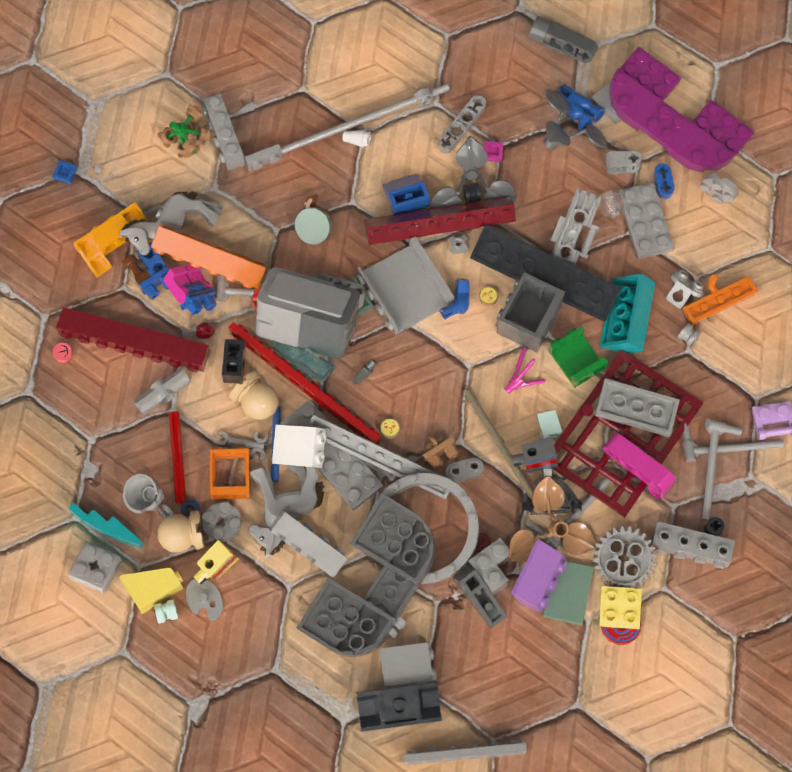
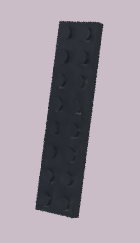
[470,224,622,322]

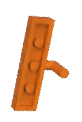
[683,274,758,325]

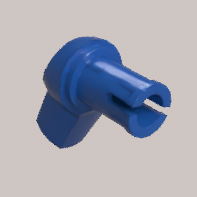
[440,278,470,320]

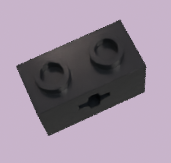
[222,339,246,384]

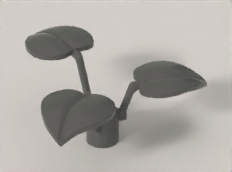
[543,89,609,150]
[430,136,517,209]

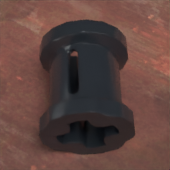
[704,517,725,536]

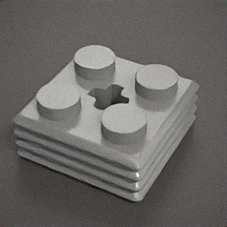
[68,541,122,594]

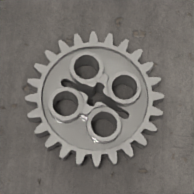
[592,526,658,589]

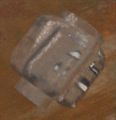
[598,190,624,219]

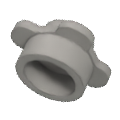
[449,235,468,254]

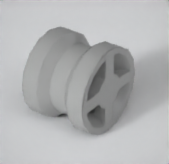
[678,323,701,347]

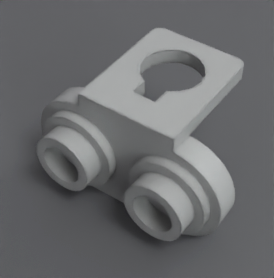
[666,269,705,309]

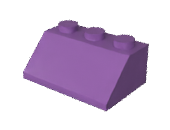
[511,539,567,613]

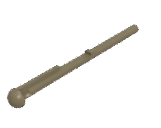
[464,389,546,514]

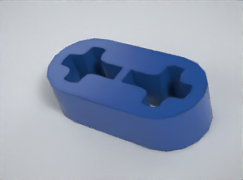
[654,164,674,199]

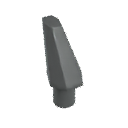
[352,358,377,384]

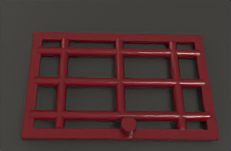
[552,350,703,517]

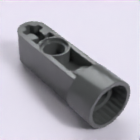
[528,16,598,63]

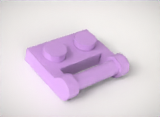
[751,401,792,440]

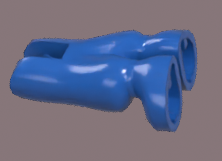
[556,84,606,131]

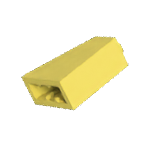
[120,568,183,614]

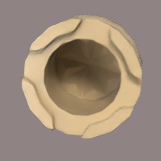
[229,371,279,420]
[157,510,205,553]

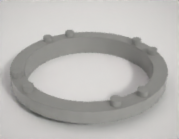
[373,473,479,584]

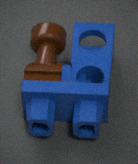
[122,242,170,300]

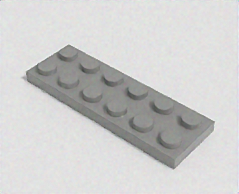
[280,400,383,511]

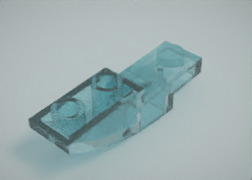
[270,342,336,382]

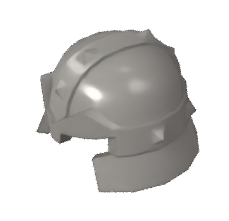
[123,474,164,513]

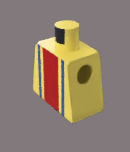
[193,540,239,585]

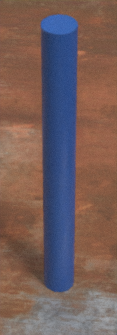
[271,406,281,482]

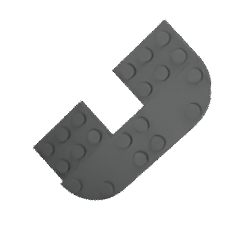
[296,493,436,657]

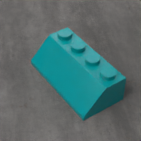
[599,273,656,354]

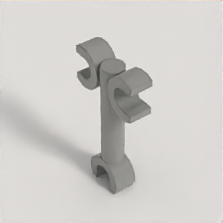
[216,431,269,461]

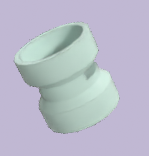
[154,599,178,624]

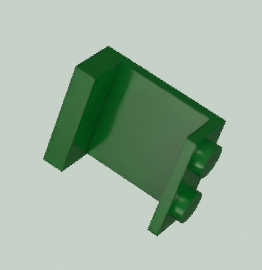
[549,327,608,388]

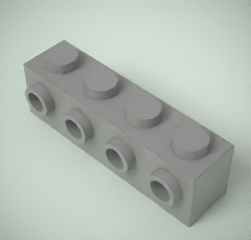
[202,93,245,171]
[651,521,735,569]

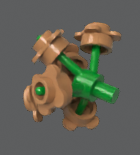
[157,104,211,158]

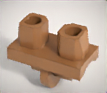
[423,436,458,470]

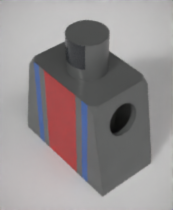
[511,437,557,472]

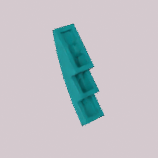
[68,503,144,549]

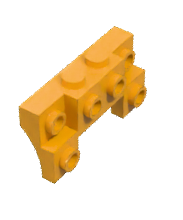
[73,202,152,278]

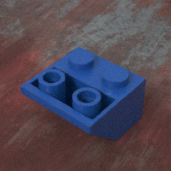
[382,174,430,215]

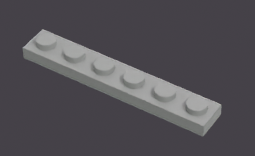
[403,740,527,766]

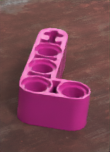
[602,433,675,500]

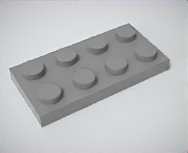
[617,183,674,260]
[595,378,680,437]

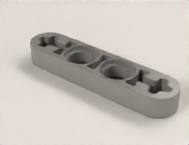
[438,95,486,154]

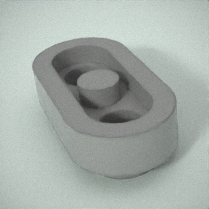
[445,458,484,483]

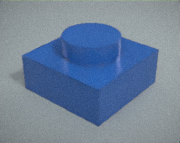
[53,160,78,184]

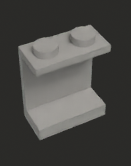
[380,642,437,687]

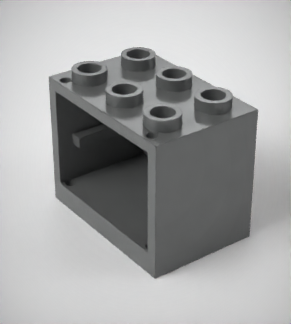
[495,272,565,353]

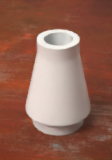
[343,130,371,148]

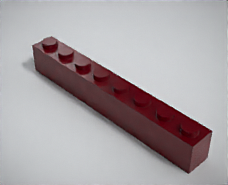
[364,196,516,245]
[56,307,210,372]

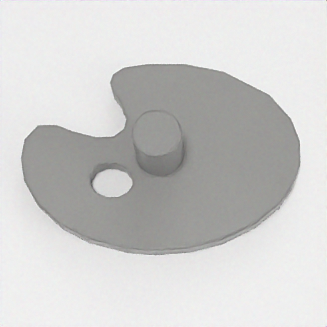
[186,579,223,621]

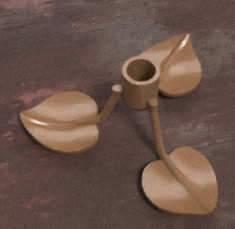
[509,476,597,563]

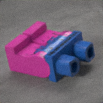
[163,264,217,315]

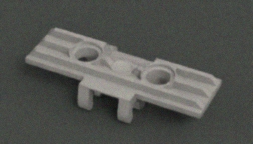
[550,188,602,266]

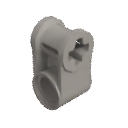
[606,150,642,175]

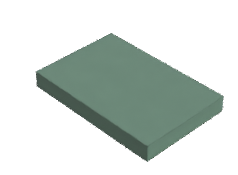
[543,561,594,626]

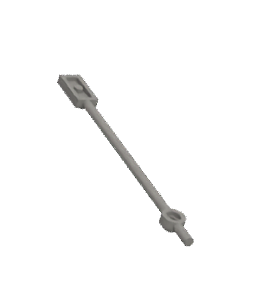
[244,84,450,171]

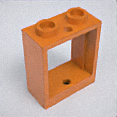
[210,446,251,500]

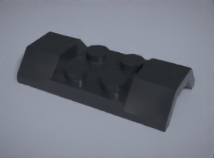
[356,681,442,732]

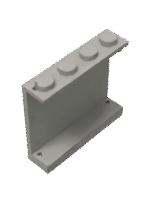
[356,236,454,335]

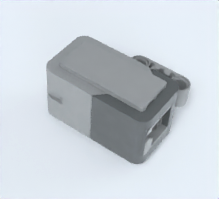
[252,268,365,359]

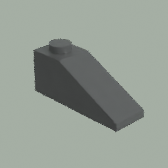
[452,566,507,628]

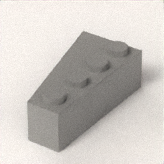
[269,510,347,578]

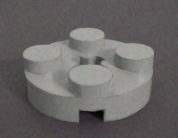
[700,173,738,204]
[202,502,242,542]

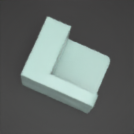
[537,410,562,439]

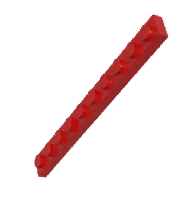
[228,322,380,445]

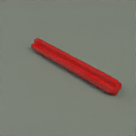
[169,411,186,504]

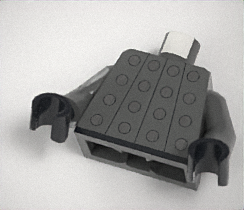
[521,469,582,515]

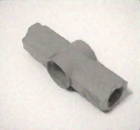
[134,368,191,415]

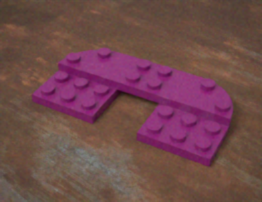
[609,46,754,172]

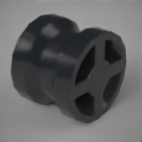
[463,183,481,203]

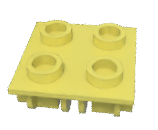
[599,586,642,629]

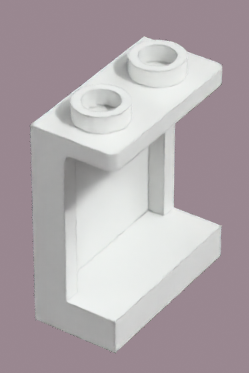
[272,425,326,468]

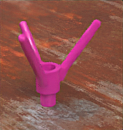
[504,347,545,394]

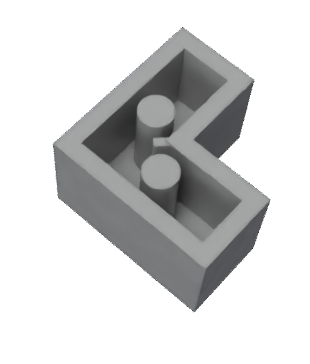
[468,538,510,596]

